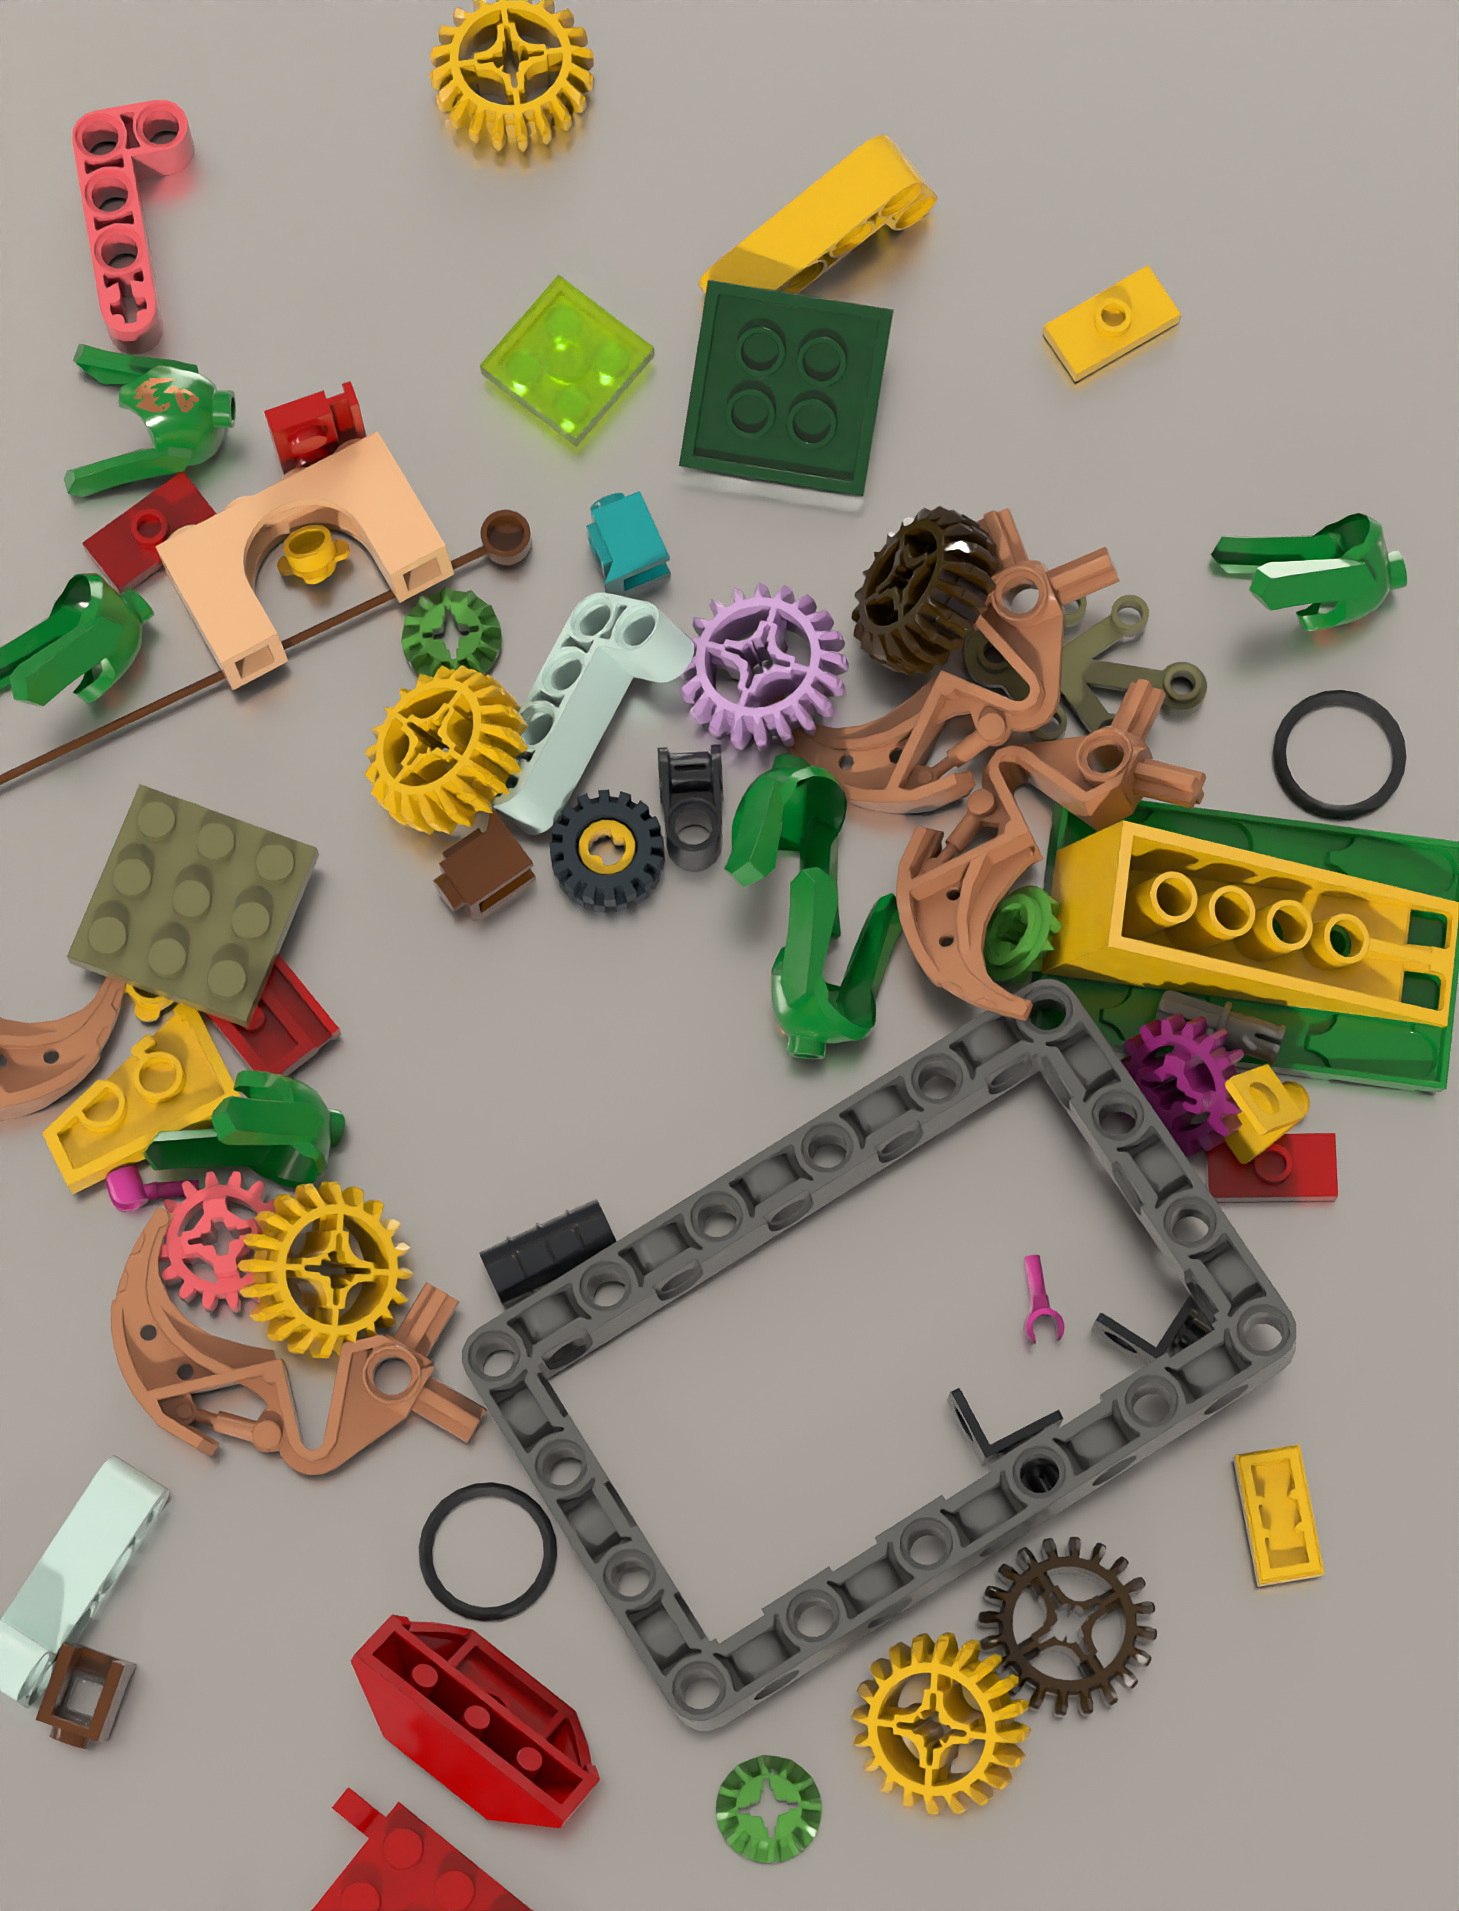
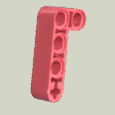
[72,100,194,354]

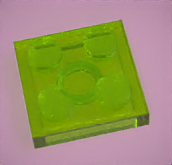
[480,274,655,447]

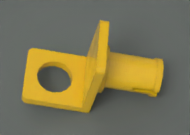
[1208,1064,1310,1164]

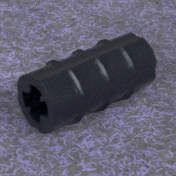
[479,1199,617,1305]

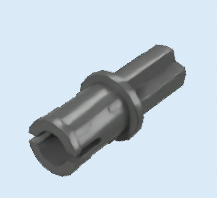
[1156,990,1287,1065]

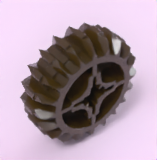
[851,506,999,676]
[978,1537,1157,1717]

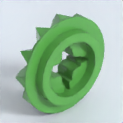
[401,586,502,677]
[983,885,1062,985]
[716,1755,822,1863]

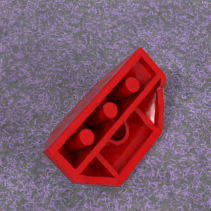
[350,1614,601,1828]

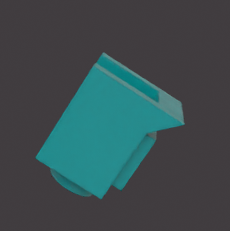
[586,491,671,596]

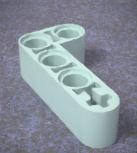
[491,592,694,835]
[0,1455,170,1708]

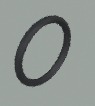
[1273,690,1407,818]
[418,1482,557,1621]

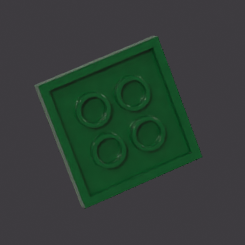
[679,280,894,496]

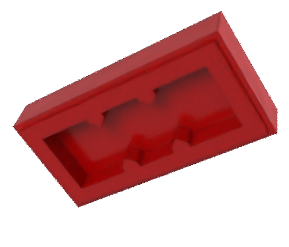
[82,472,217,595]
[1205,1133,1338,1202]

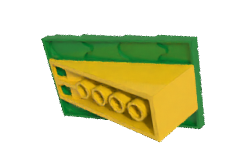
[1030,800,1459,1093]

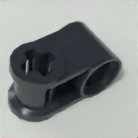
[657,744,724,871]

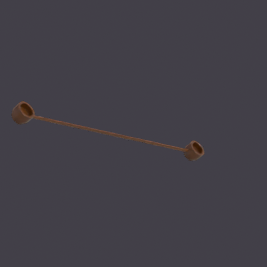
[0,509,532,785]

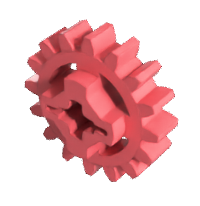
[159,1171,294,1313]

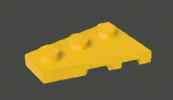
[42,1003,241,1195]

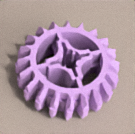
[680,582,849,753]

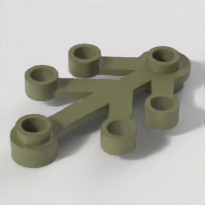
[964,595,1207,742]

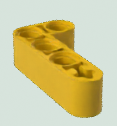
[698,134,938,295]

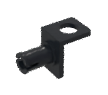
[1092,1295,1212,1365]
[947,1388,1064,1493]

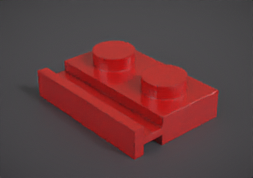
[264,381,367,475]
[204,954,341,1076]

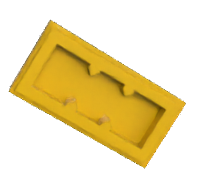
[1043,265,1181,382]
[1233,1444,1325,1587]

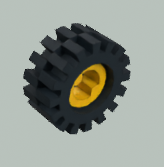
[549,789,665,913]

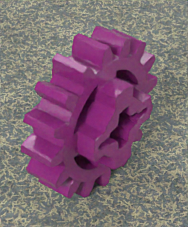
[1120,1013,1244,1156]

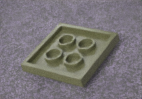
[67,784,319,1028]

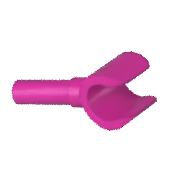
[106,1166,200,1212]
[1023,1254,1065,1344]

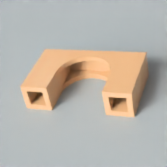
[155,431,454,690]

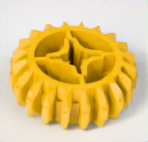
[430,0,594,152]
[364,665,528,835]
[237,1181,413,1358]
[851,1632,1032,1814]

